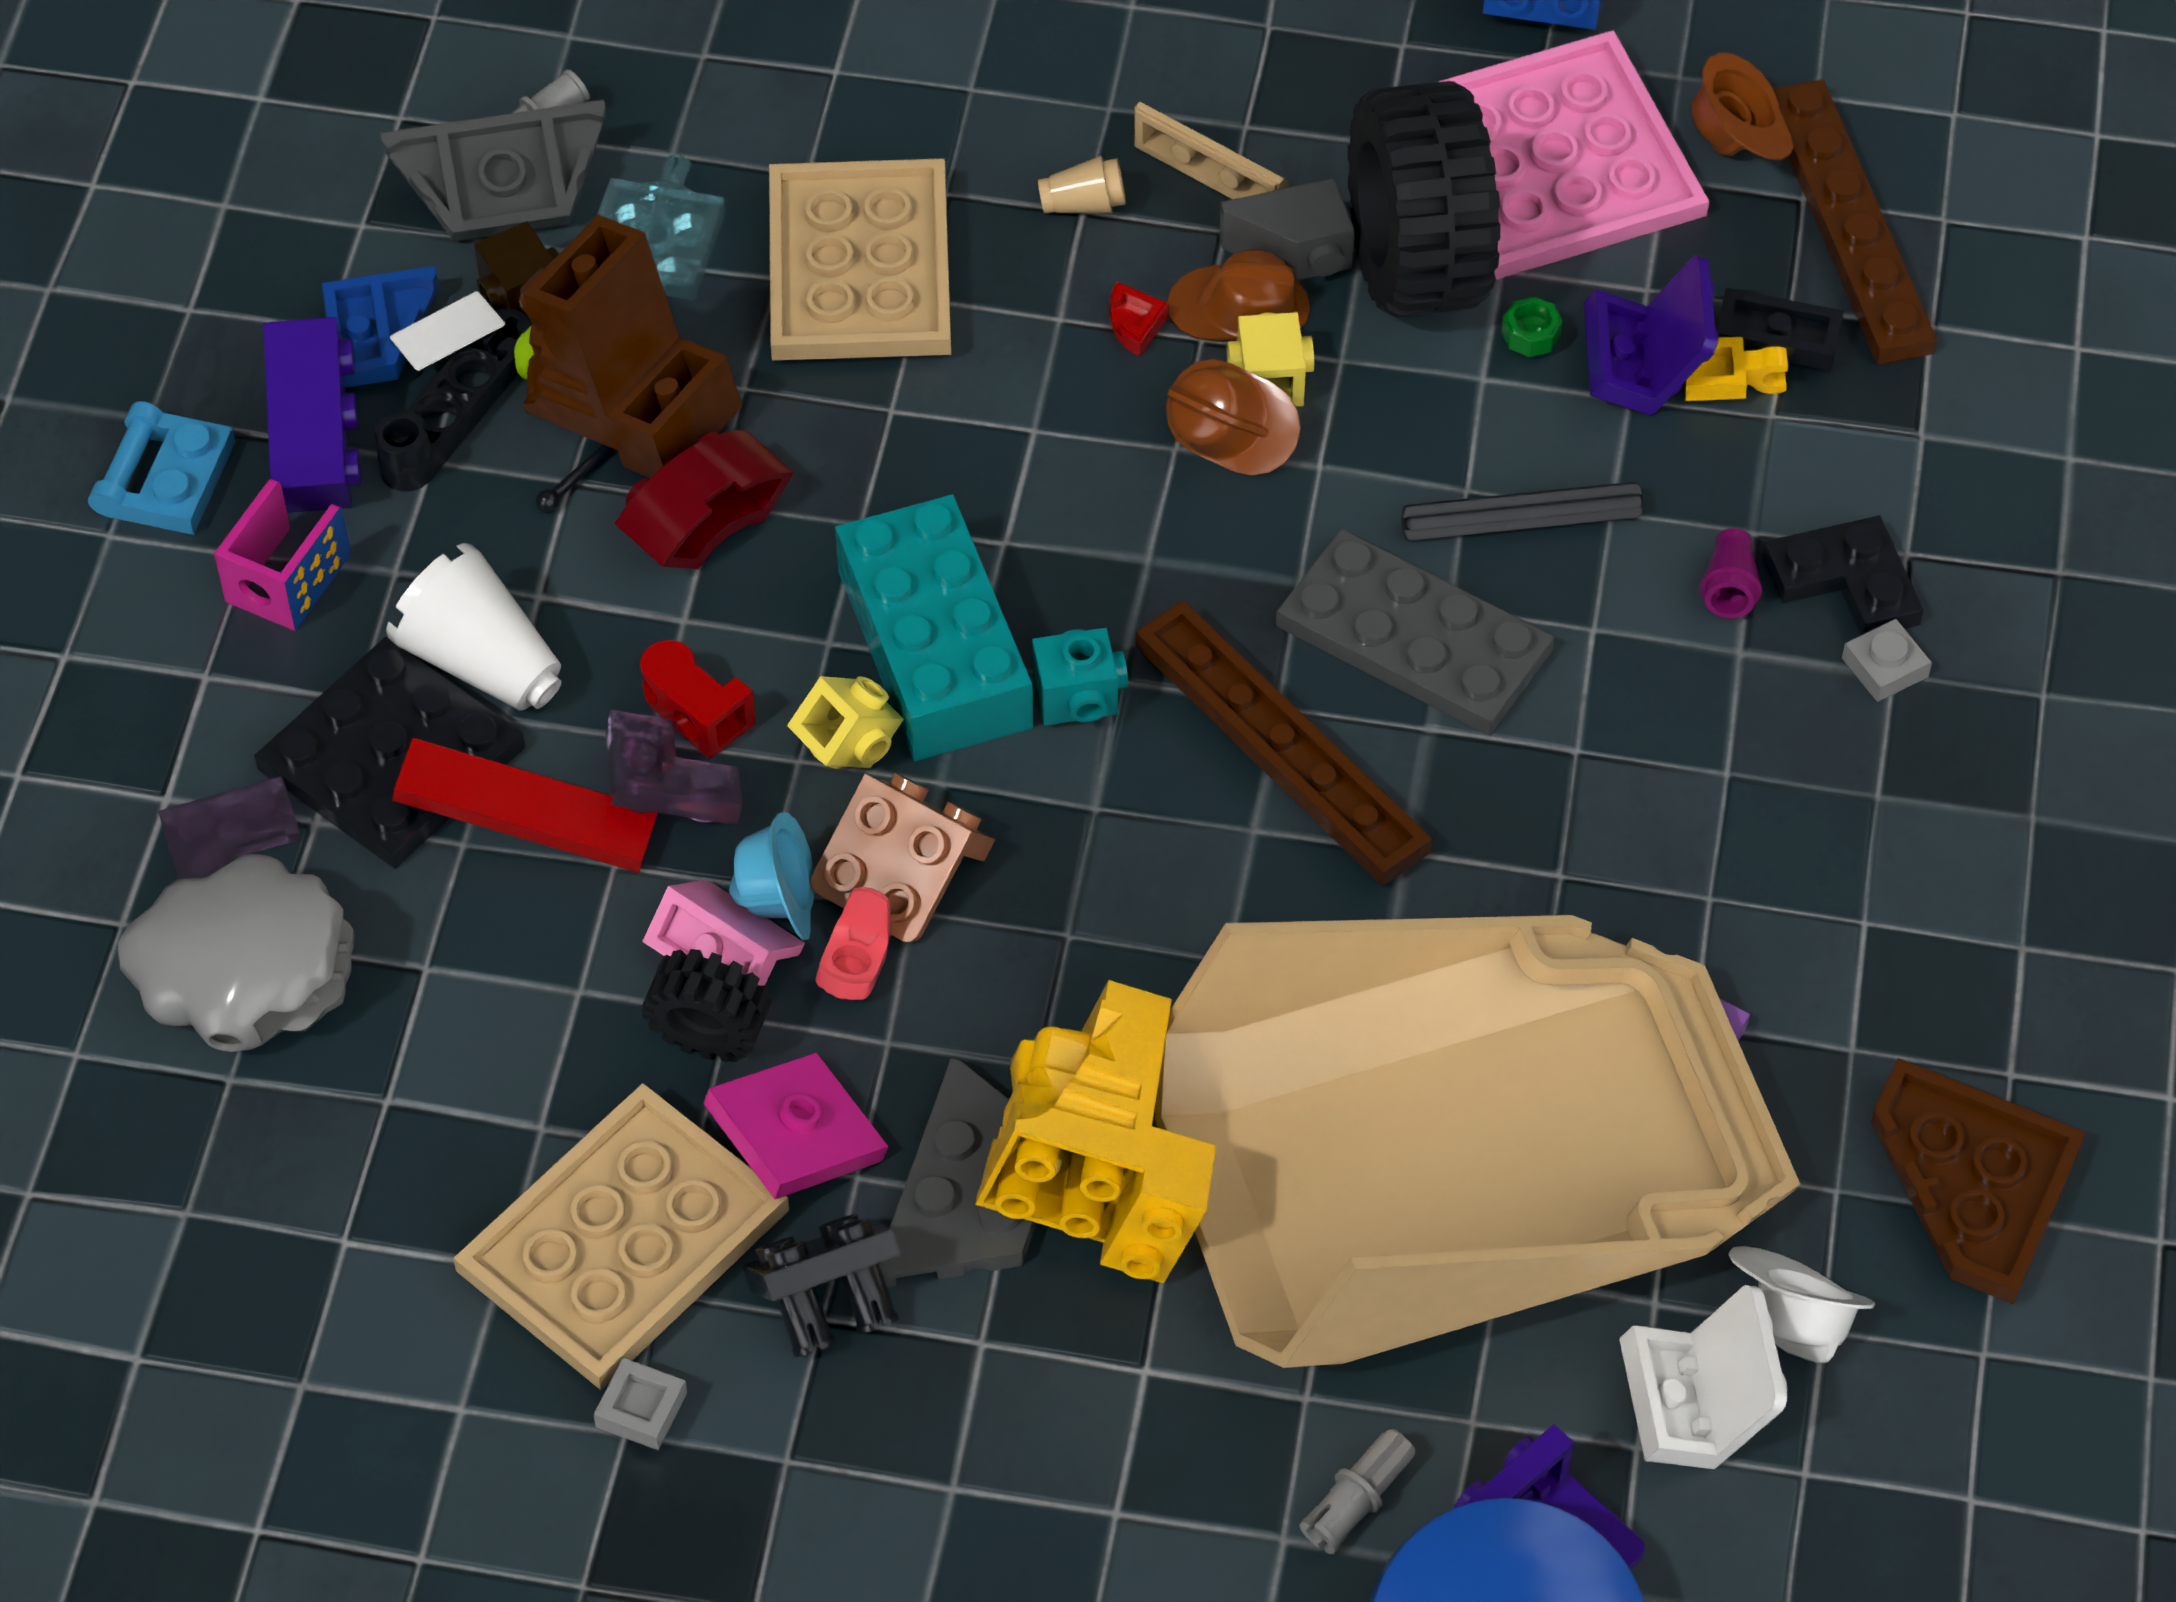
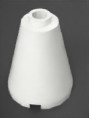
[386,543,562,711]

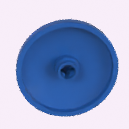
[1370,1498,1644,1602]

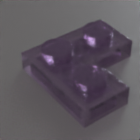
[605,710,743,825]
[158,776,301,879]

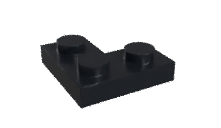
[1762,515,1924,635]

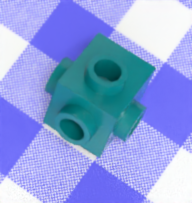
[1032,628,1128,726]

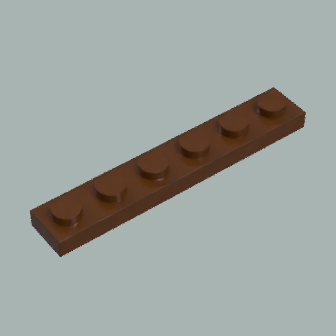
[1773,79,1937,365]
[1135,600,1432,887]

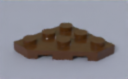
[1871,1058,2086,1304]

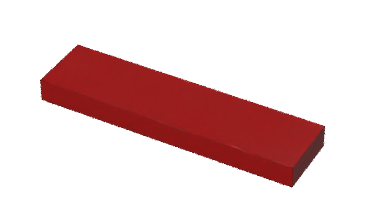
[392,738,659,873]

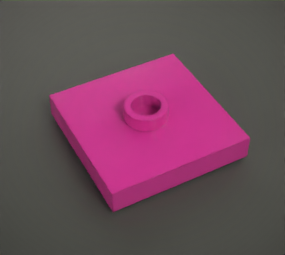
[703,1052,889,1199]

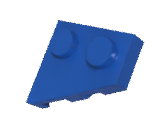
[321,266,439,388]

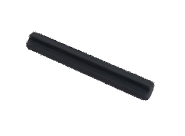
[1401,482,1643,541]

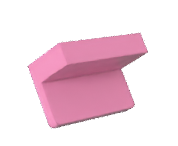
[642,880,805,986]

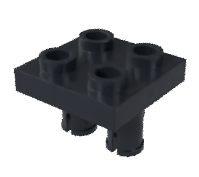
[742,1214,901,1357]

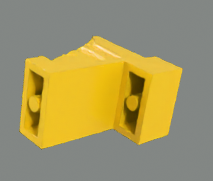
[975,980,1216,1284]

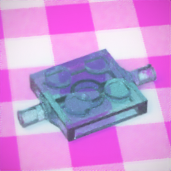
[597,155,725,301]

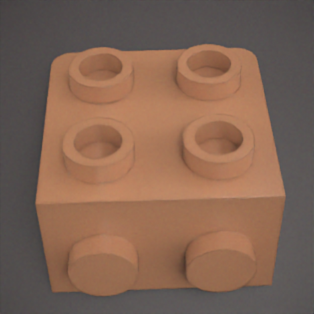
[810,773,996,943]

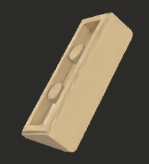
[1134,102,1293,199]

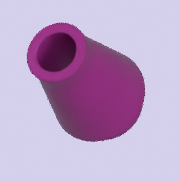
[1699,528,1762,619]

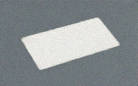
[390,291,505,371]

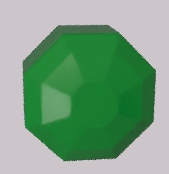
[1501,296,1563,357]

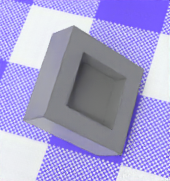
[1842,619,1932,702]
[593,1358,687,1450]

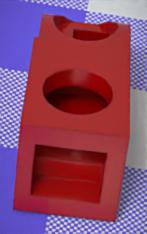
[640,640,756,760]

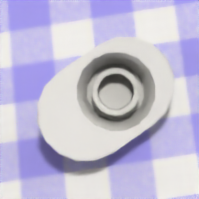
[1728,1246,1875,1363]

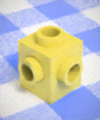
[787,676,904,769]

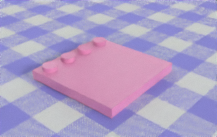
[1439,30,1710,280]

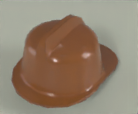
[1691,52,1794,160]
[1167,249,1310,341]
[1166,359,1301,476]

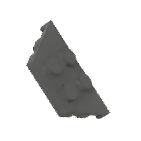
[380,100,606,242]
[879,1058,1037,1287]

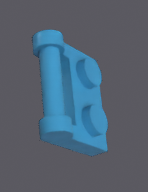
[88,401,236,535]

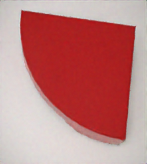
[1110,282,1169,357]

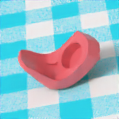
[815,887,891,1000]

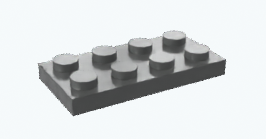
[1276,529,1555,736]

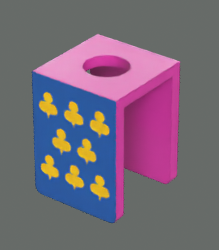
[214,479,351,631]

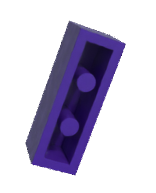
[263,317,362,513]

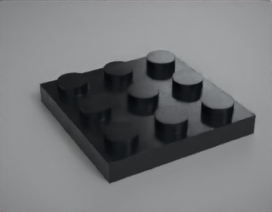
[254,636,525,869]

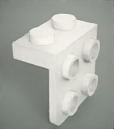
[1619,1285,1787,1469]

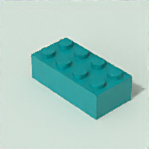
[835,494,1033,762]

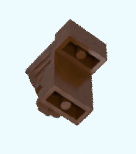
[519,214,743,478]

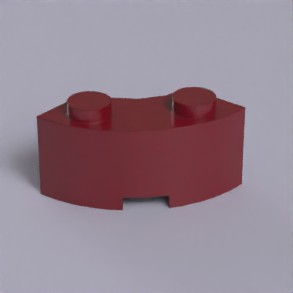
[614,430,794,569]

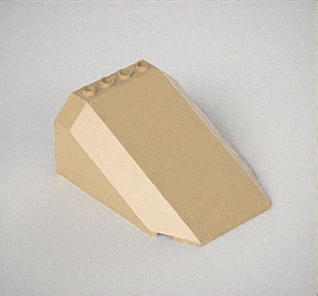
[1155,915,1800,1368]

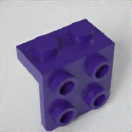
[1584,255,1719,416]
[1454,1424,1645,1571]

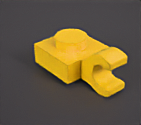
[1684,337,1788,401]

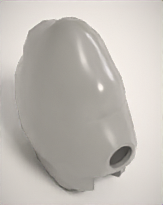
[117,854,355,1052]

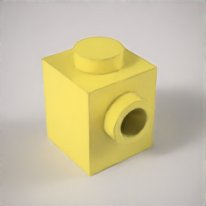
[1227,312,1314,407]

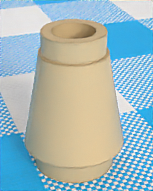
[1038,155,1126,214]

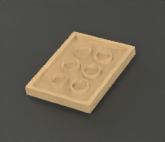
[769,159,951,361]
[453,1083,789,1390]

